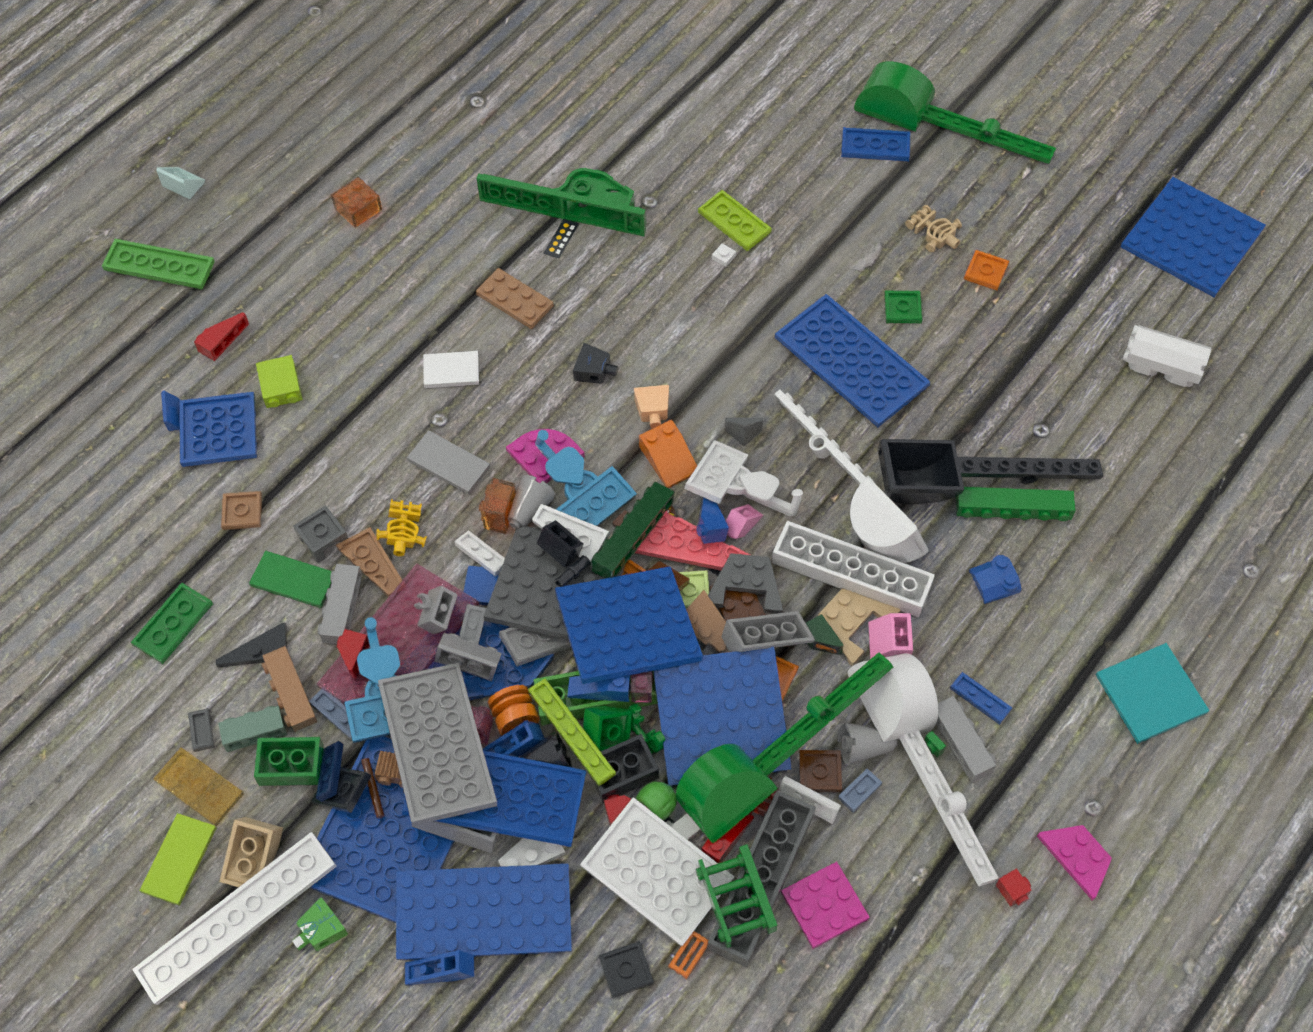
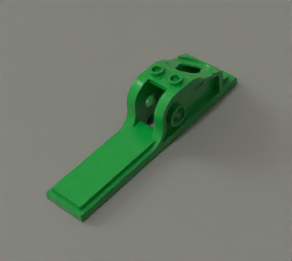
[476,168,646,237]

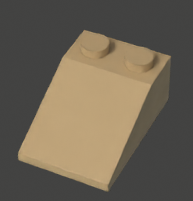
[219,817,283,887]

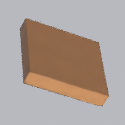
[221,491,262,530]

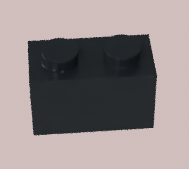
[537,520,584,568]

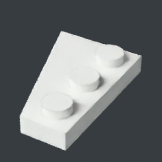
[498,838,565,867]

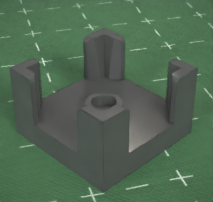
[293,505,348,563]

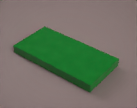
[249,550,332,608]
[131,583,213,664]

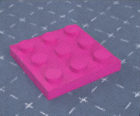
[781,862,870,949]

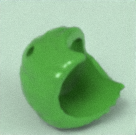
[636,781,677,821]

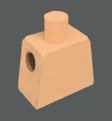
[634,385,669,428]

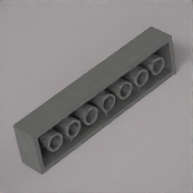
[707,790,816,967]

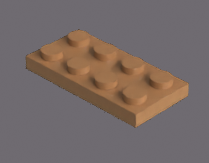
[476,268,554,329]

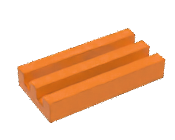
[668,931,709,980]

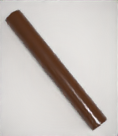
[361,758,385,819]

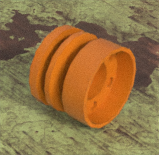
[488,685,540,736]

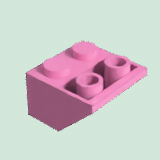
[868,613,913,659]

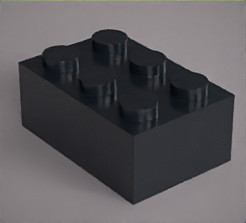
[587,734,659,803]

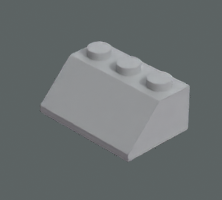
[435,633,502,681]

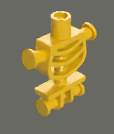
[376,499,427,557]

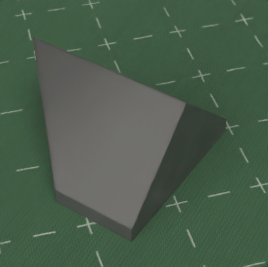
[725,418,763,446]

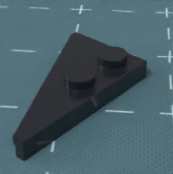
[216,623,287,668]

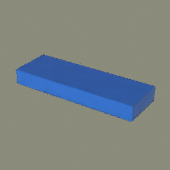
[950,672,1012,725]

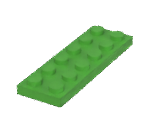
[102,239,215,289]

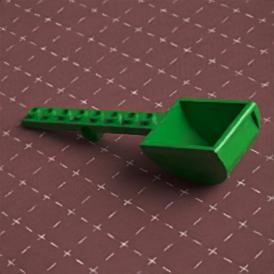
[854,61,1056,164]
[676,652,894,843]

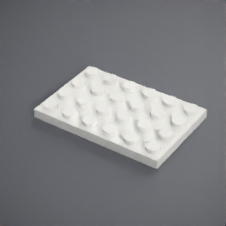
[580,797,734,946]

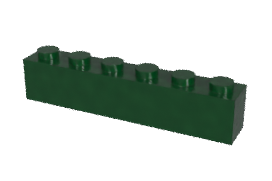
[591,481,675,578]

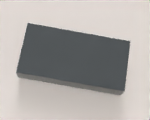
[188,708,215,752]

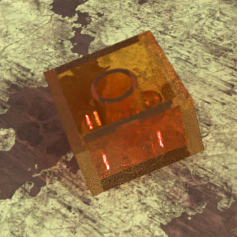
[331,177,382,228]
[479,478,516,534]

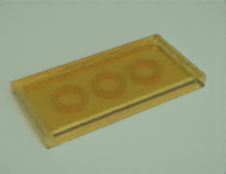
[153,747,244,826]

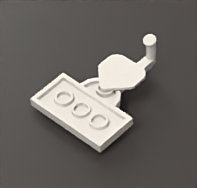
[685,440,803,516]

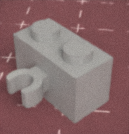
[414,586,458,634]

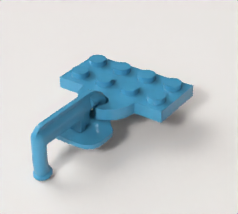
[535,430,637,527]
[344,617,400,743]

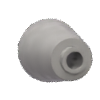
[507,475,555,529]
[837,723,897,764]

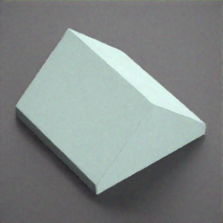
[156,167,205,199]

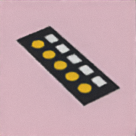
[543,219,580,259]

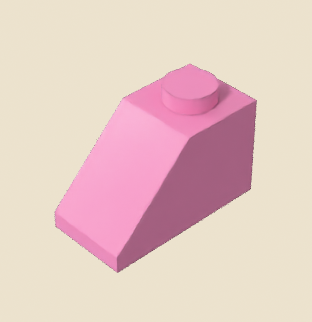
[726,504,763,539]

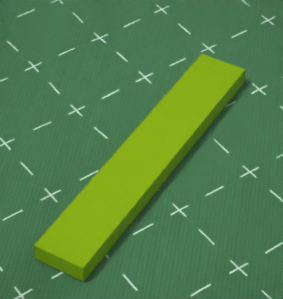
[528,679,616,786]

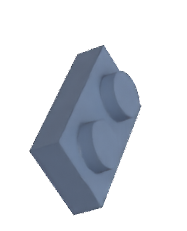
[838,769,882,813]

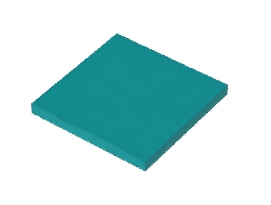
[1096,643,1210,744]

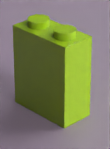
[256,355,303,408]

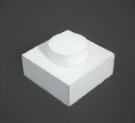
[712,244,736,267]

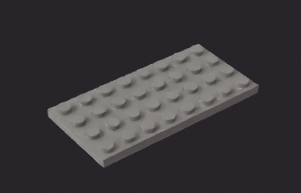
[378,663,497,826]

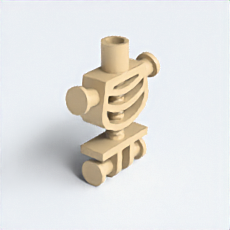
[905,205,962,252]

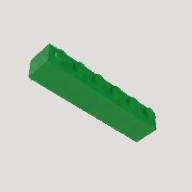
[956,487,1076,521]

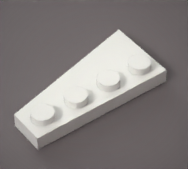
[532,504,610,566]

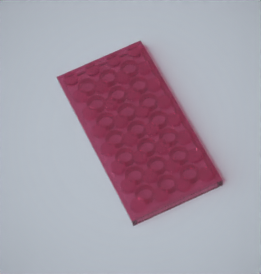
[317,564,479,704]

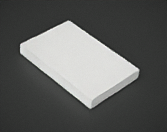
[423,351,479,388]

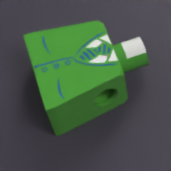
[292,897,348,951]

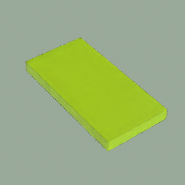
[698,190,772,251]
[139,813,217,906]

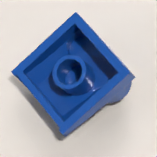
[969,555,1022,604]

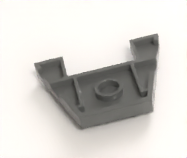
[708,553,783,614]

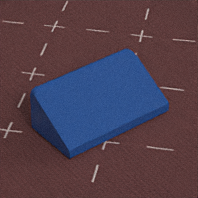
[161,390,180,431]

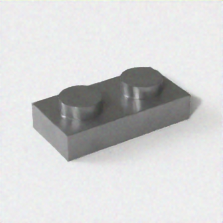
[459,604,487,644]

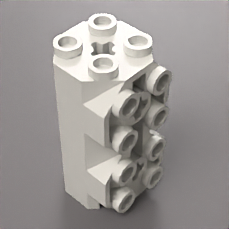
[1123,325,1211,387]

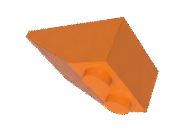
[639,419,697,488]

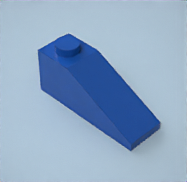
[696,497,729,544]
[567,675,631,702]
[483,720,545,757]
[405,950,474,985]

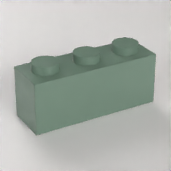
[218,706,287,752]

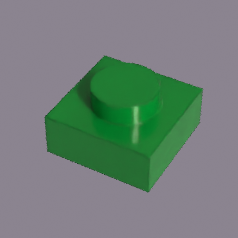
[924,731,946,758]

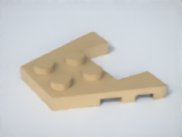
[818,588,901,666]

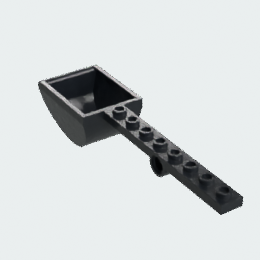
[878,439,1104,504]

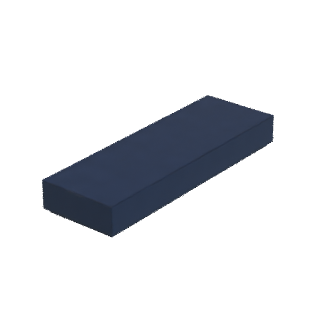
[316,741,344,802]

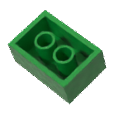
[254,737,324,786]

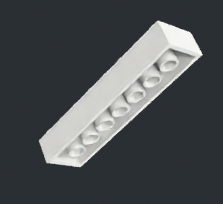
[772,521,935,618]

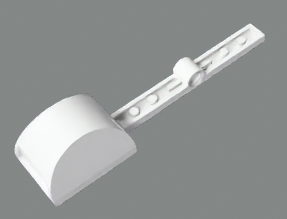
[775,390,928,563]
[848,653,999,887]

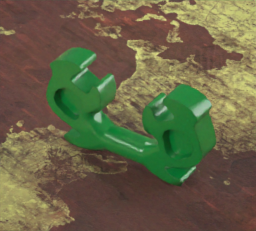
[628,703,666,754]

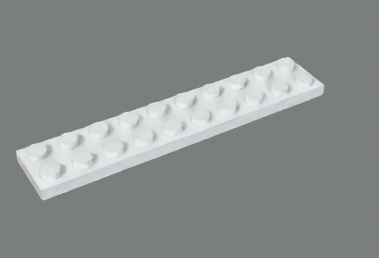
[132,832,337,1005]

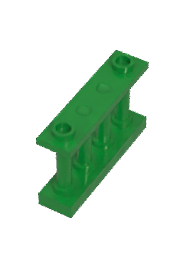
[695,844,778,948]

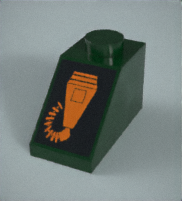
[804,614,844,655]

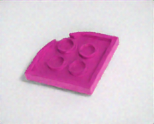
[506,429,585,484]

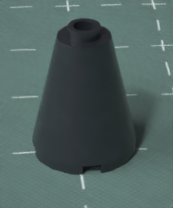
[519,731,573,768]

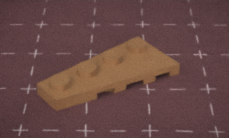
[336,527,407,598]
[686,590,734,653]

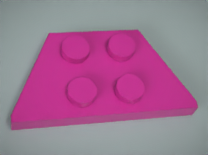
[1037,825,1112,901]

